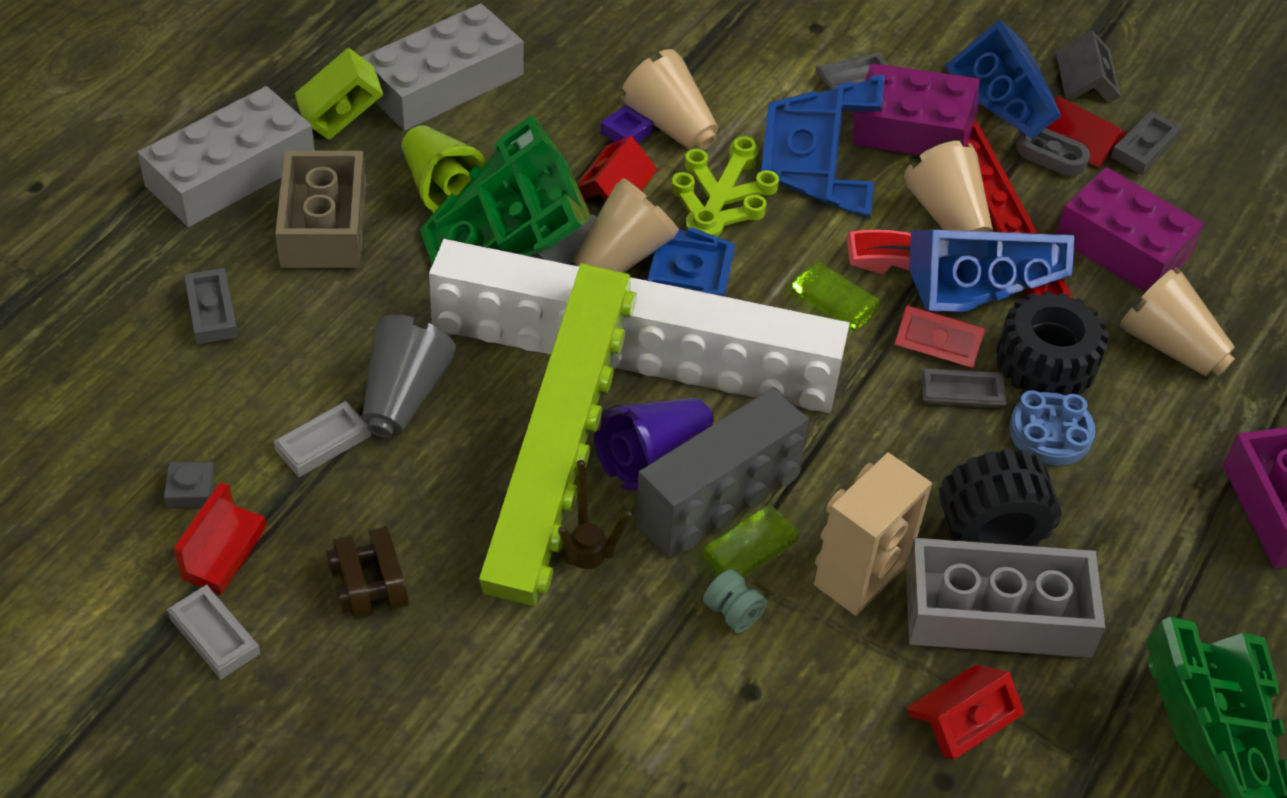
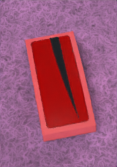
[846,230,911,275]

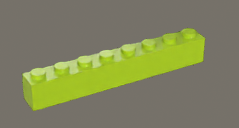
[479,263,637,607]

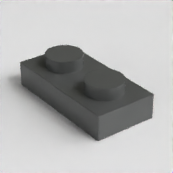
[1111,111,1182,175]
[184,268,238,344]

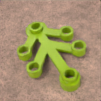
[671,136,779,237]

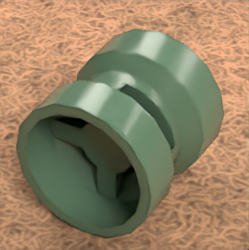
[703,569,767,633]

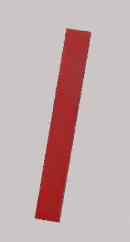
[967,118,1075,300]

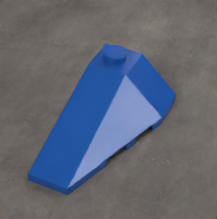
[945,20,1062,139]
[909,230,1074,312]

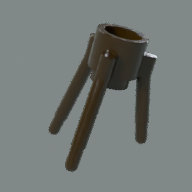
[558,460,633,569]

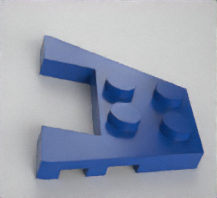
[761,75,885,219]
[647,227,735,297]

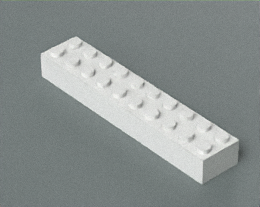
[429,239,850,414]

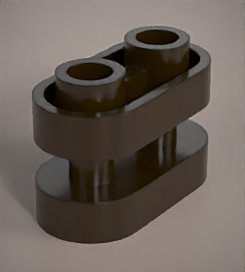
[326,526,409,620]

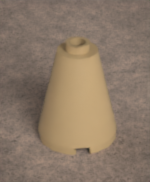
[621,49,718,151]
[904,141,993,232]
[571,178,679,273]
[1119,267,1235,377]

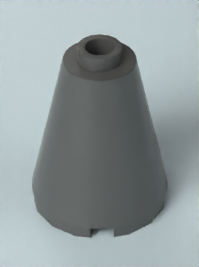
[362,314,456,438]

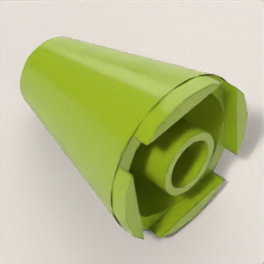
[402,125,487,213]

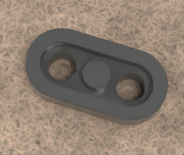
[1016,128,1090,176]

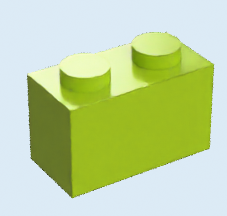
[295,47,383,140]

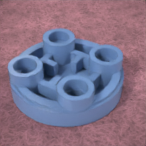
[1009,390,1095,466]

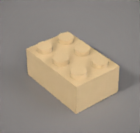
[814,452,932,616]

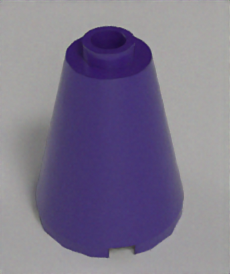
[594,398,714,491]

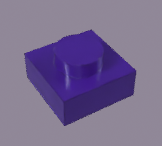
[601,105,653,143]

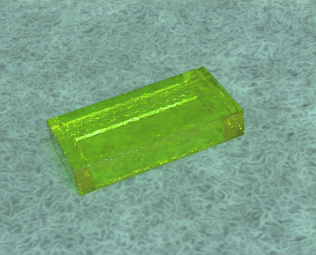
[792,261,881,332]
[703,504,800,578]

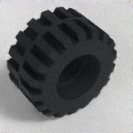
[996,291,1109,396]
[938,449,1062,546]

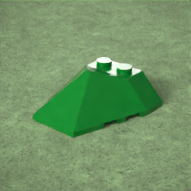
[420,115,591,265]
[1146,617,1287,798]

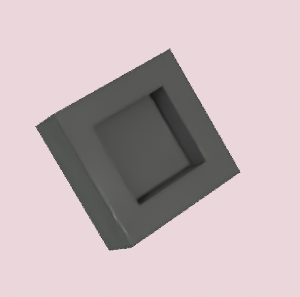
[164,462,216,508]

